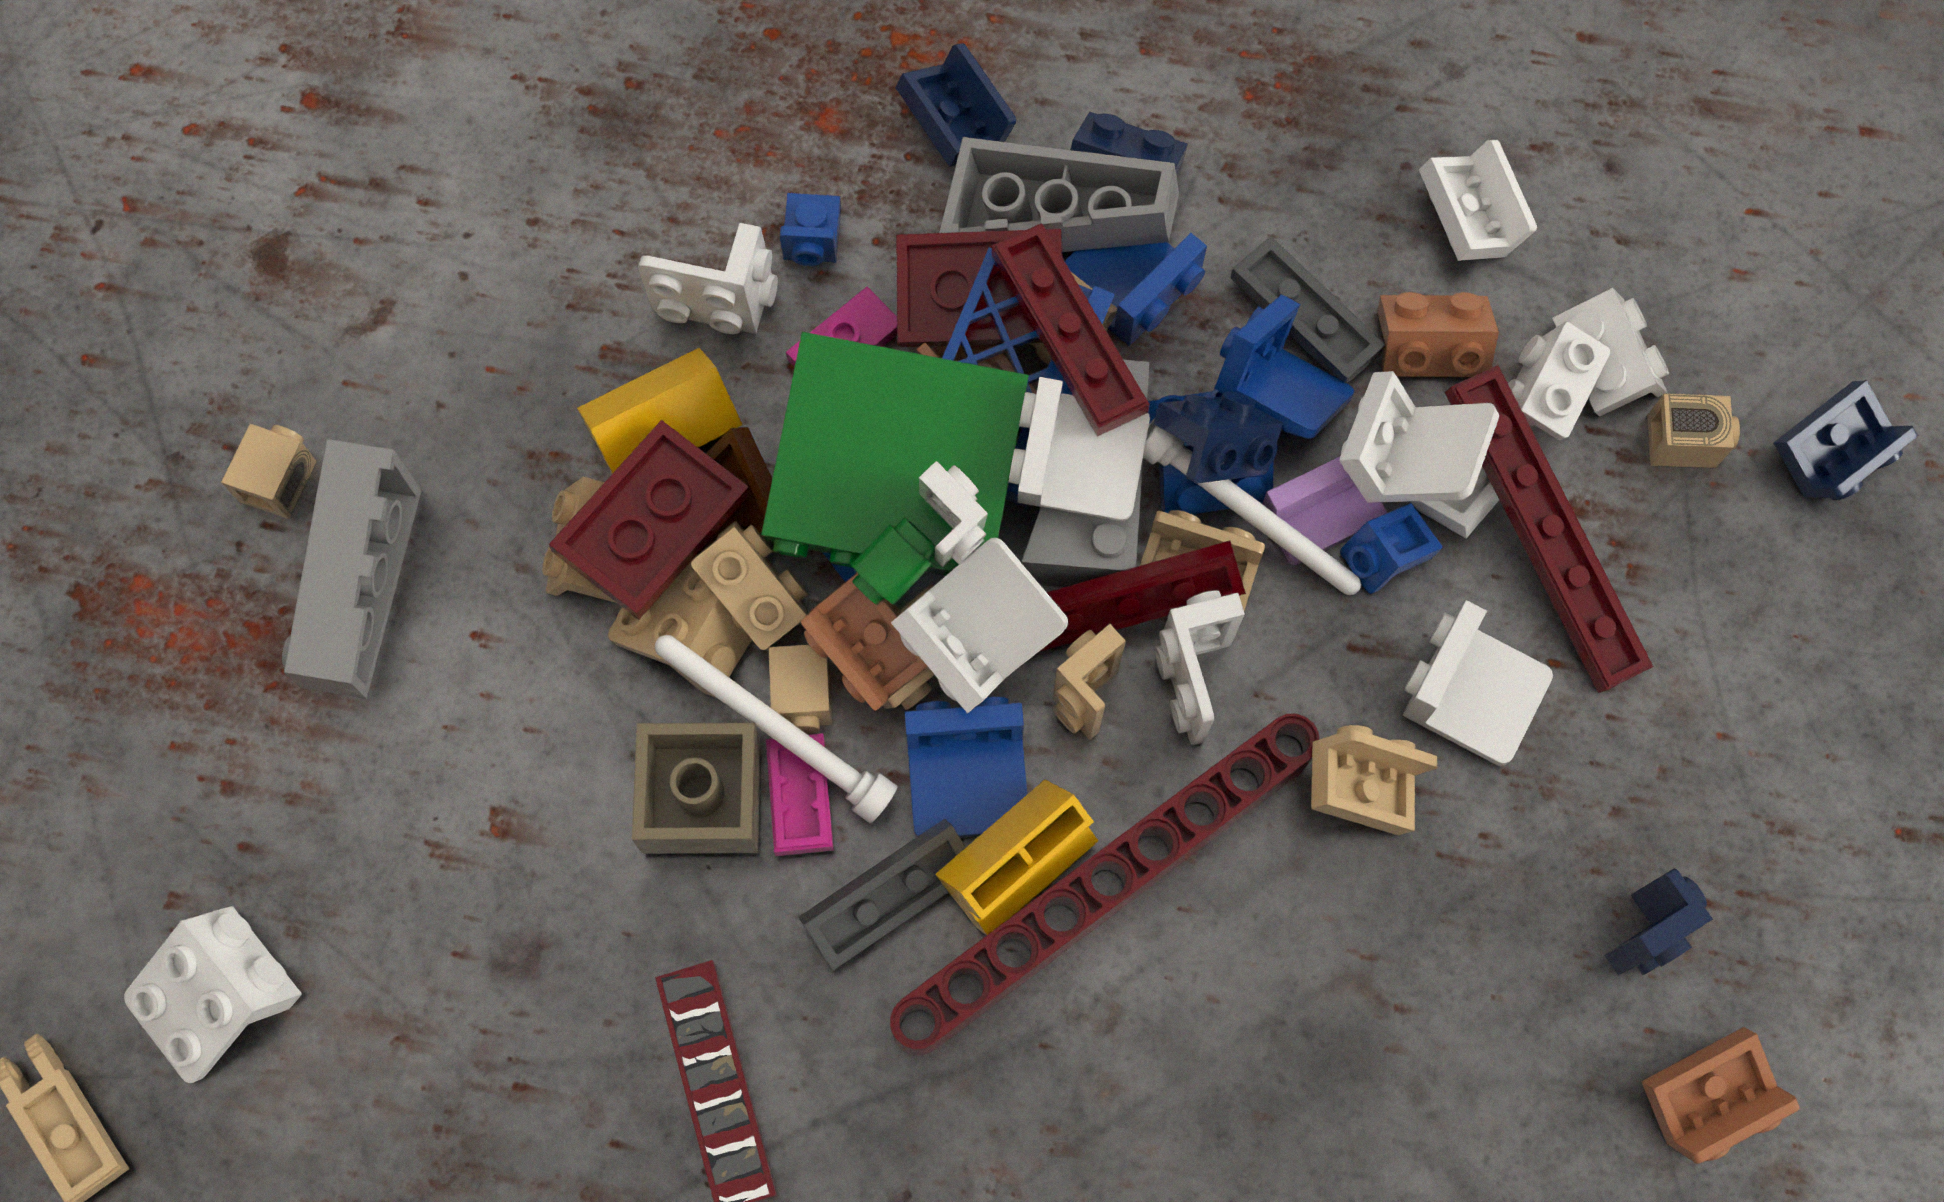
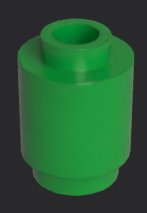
[851,517,936,605]

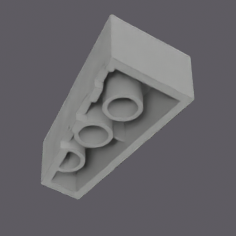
[939,137,1179,252]
[1021,360,1150,587]
[282,439,422,699]

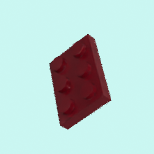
[896,229,1063,347]
[549,420,750,620]

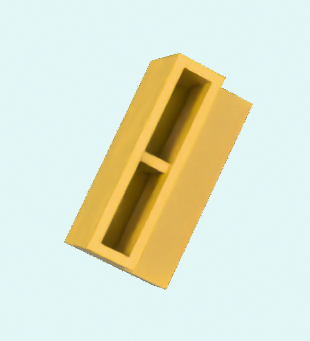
[577,348,743,474]
[935,779,1099,935]

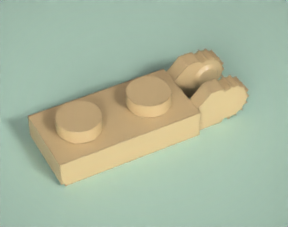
[0,1034,129,1202]

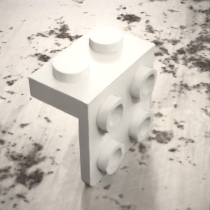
[638,223,778,334]
[1339,371,1499,503]
[1008,377,1150,521]
[891,538,1068,713]
[1154,591,1245,745]
[1403,600,1553,766]
[124,906,302,1083]

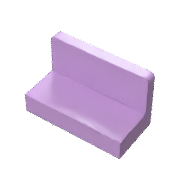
[1262,456,1387,565]

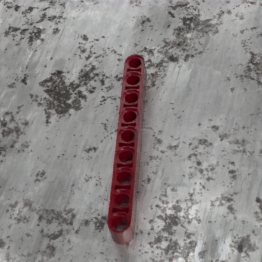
[890,713,1319,1056]

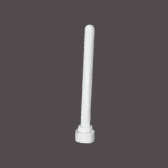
[1143,418,1361,595]
[655,635,898,824]

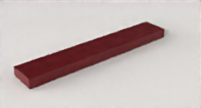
[1444,365,1654,693]

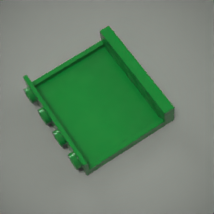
[761,332,1029,580]

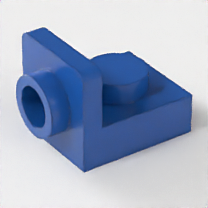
[780,193,841,266]
[1340,503,1443,594]

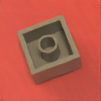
[632,723,761,854]

